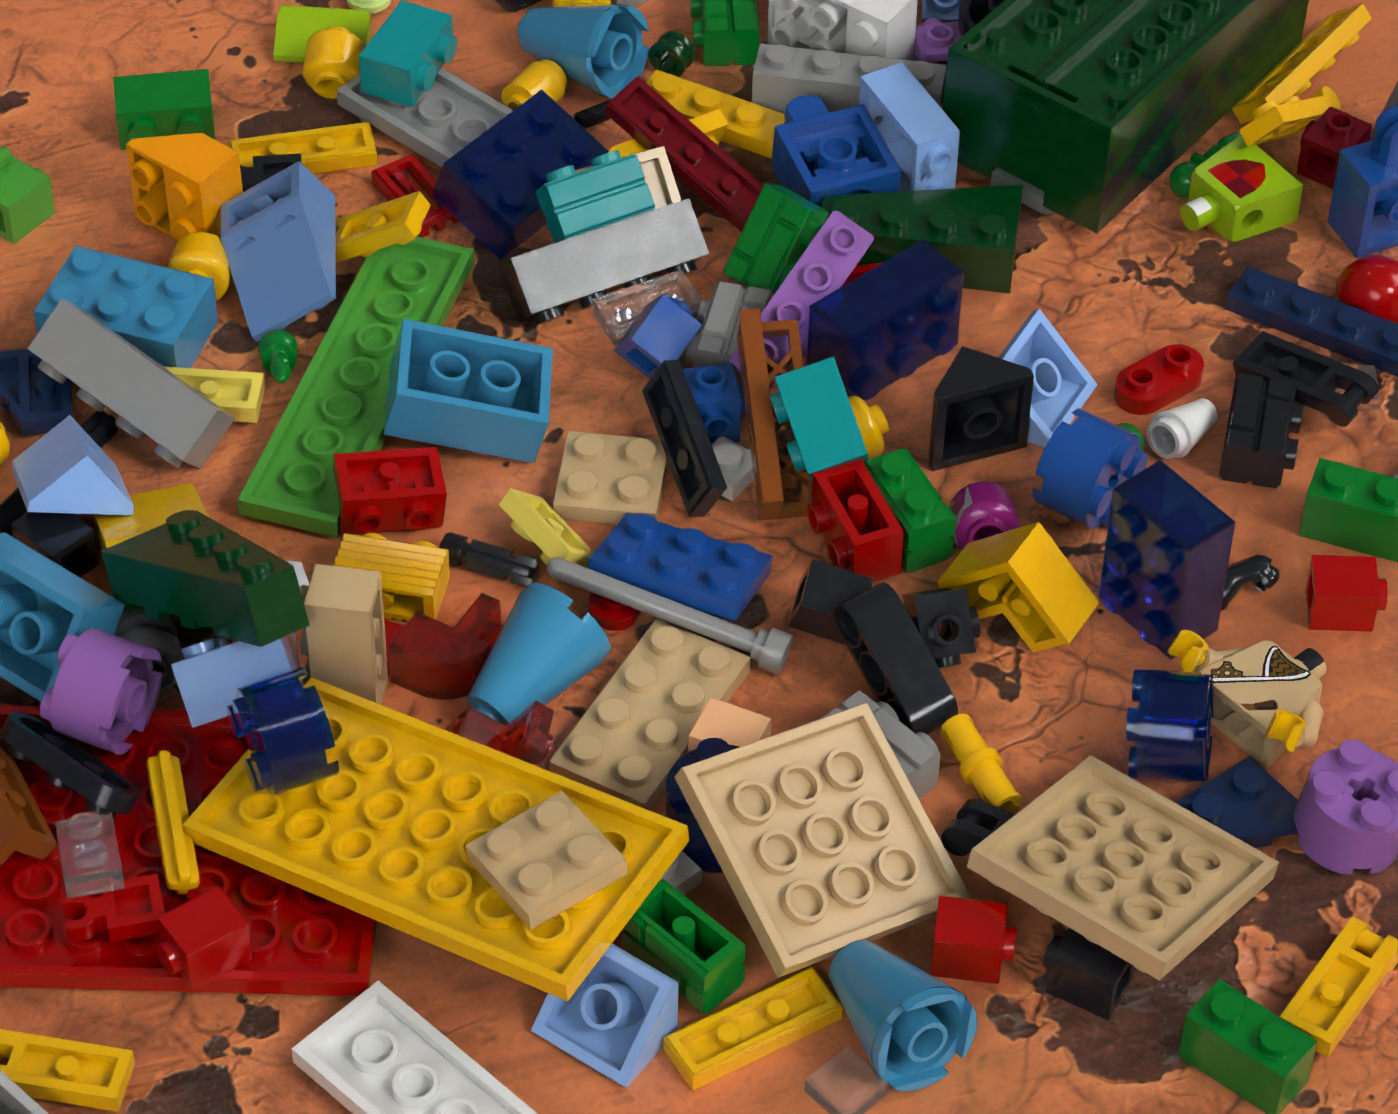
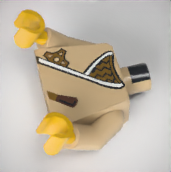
[1167,629,1327,768]

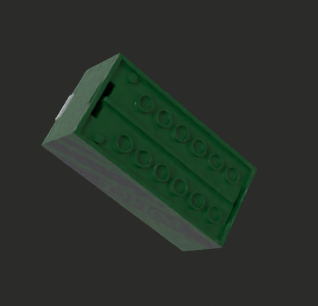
[943,0,1309,234]

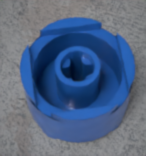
[1033,408,1148,529]

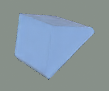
[998,309,1098,449]
[12,415,134,515]
[530,944,678,1087]

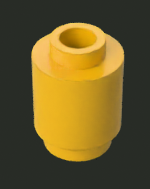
[501,59,567,123]

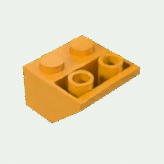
[126,133,243,242]

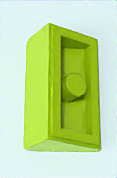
[273,5,372,63]

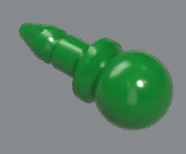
[1169,132,1241,198]
[258,329,298,384]

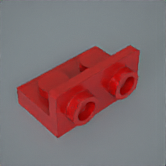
[333,447,447,535]

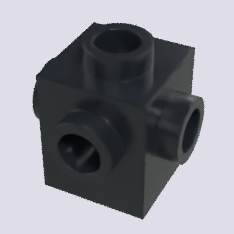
[902,586,980,668]

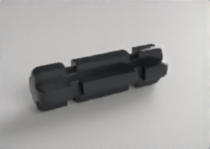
[439,532,540,588]

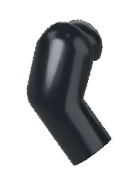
[1204,554,1280,611]

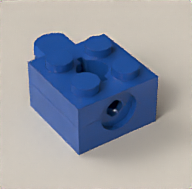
[771,95,901,208]
[1328,106,1398,258]

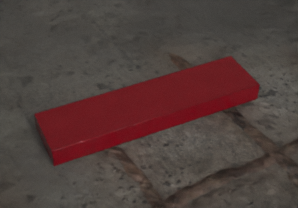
[604,76,764,232]

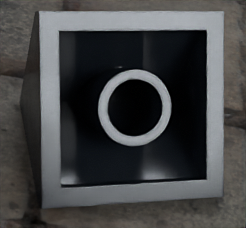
[928,346,1034,471]

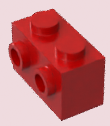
[807,459,903,582]

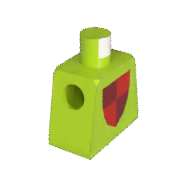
[1180,135,1303,242]

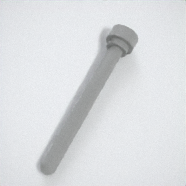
[547,557,794,675]

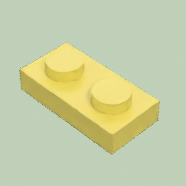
[163,366,265,423]
[499,488,594,568]

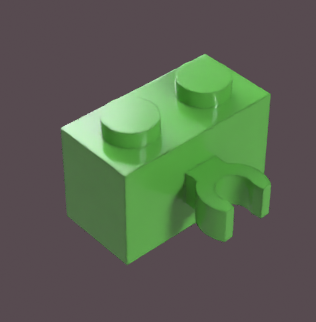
[0,146,55,244]

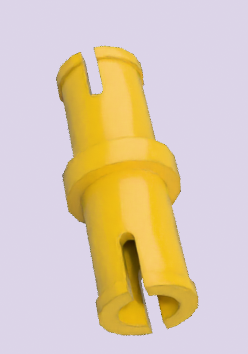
[939,713,1023,813]

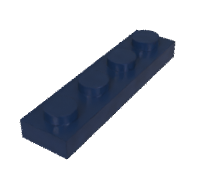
[1225,266,1398,377]

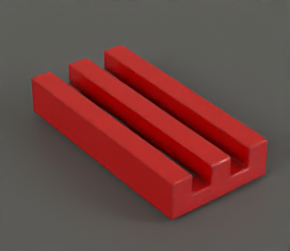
[371,154,462,238]

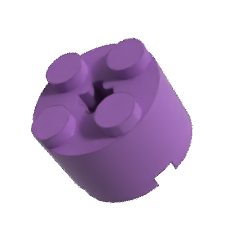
[40,628,162,755]
[1293,739,1398,875]

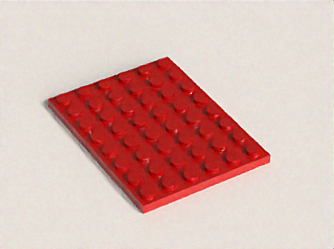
[0,705,377,996]

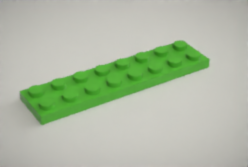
[237,237,475,537]

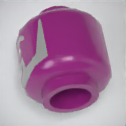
[949,482,1020,551]

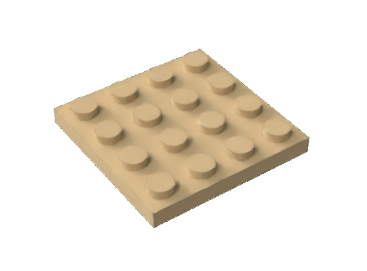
[674,703,971,978]
[967,755,1279,981]

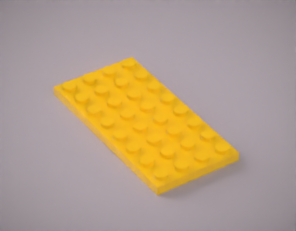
[182,677,690,1001]

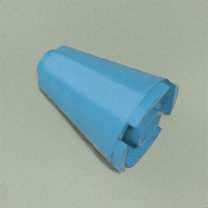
[517,4,649,98]
[467,582,611,734]
[829,940,977,1091]

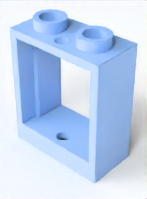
[859,62,960,192]

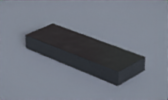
[642,360,727,517]

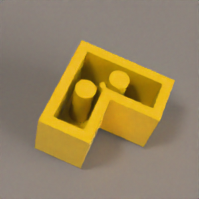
[937,522,1100,653]

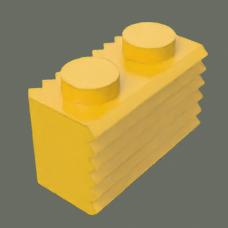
[333,533,450,627]

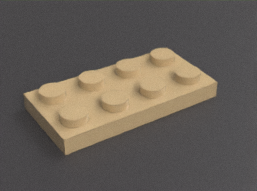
[549,618,751,810]

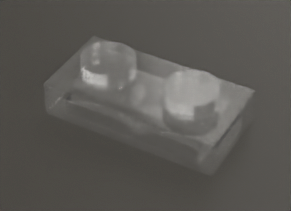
[593,270,702,345]
[55,812,125,899]

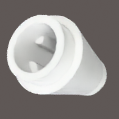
[1146,398,1218,459]

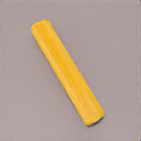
[146,750,200,895]

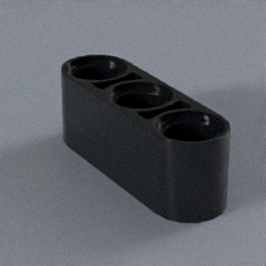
[833,582,958,734]

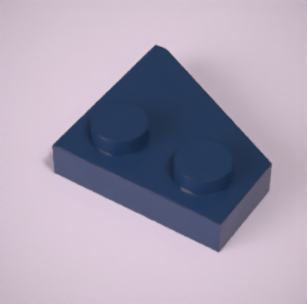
[0,349,74,435]
[1176,756,1299,848]

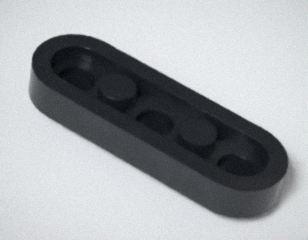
[0,712,140,819]

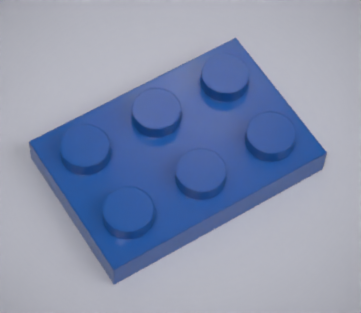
[588,513,773,621]

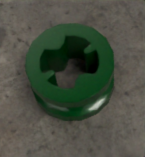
[648,31,696,77]

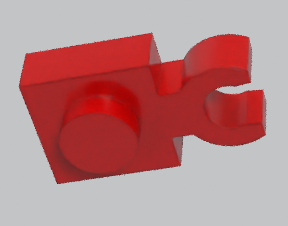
[61,873,165,942]

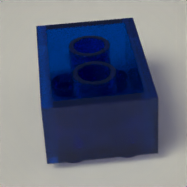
[432,89,609,260]
[807,240,964,400]
[1099,460,1235,660]

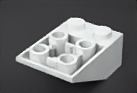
[767,0,918,61]

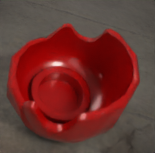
[1336,255,1398,324]

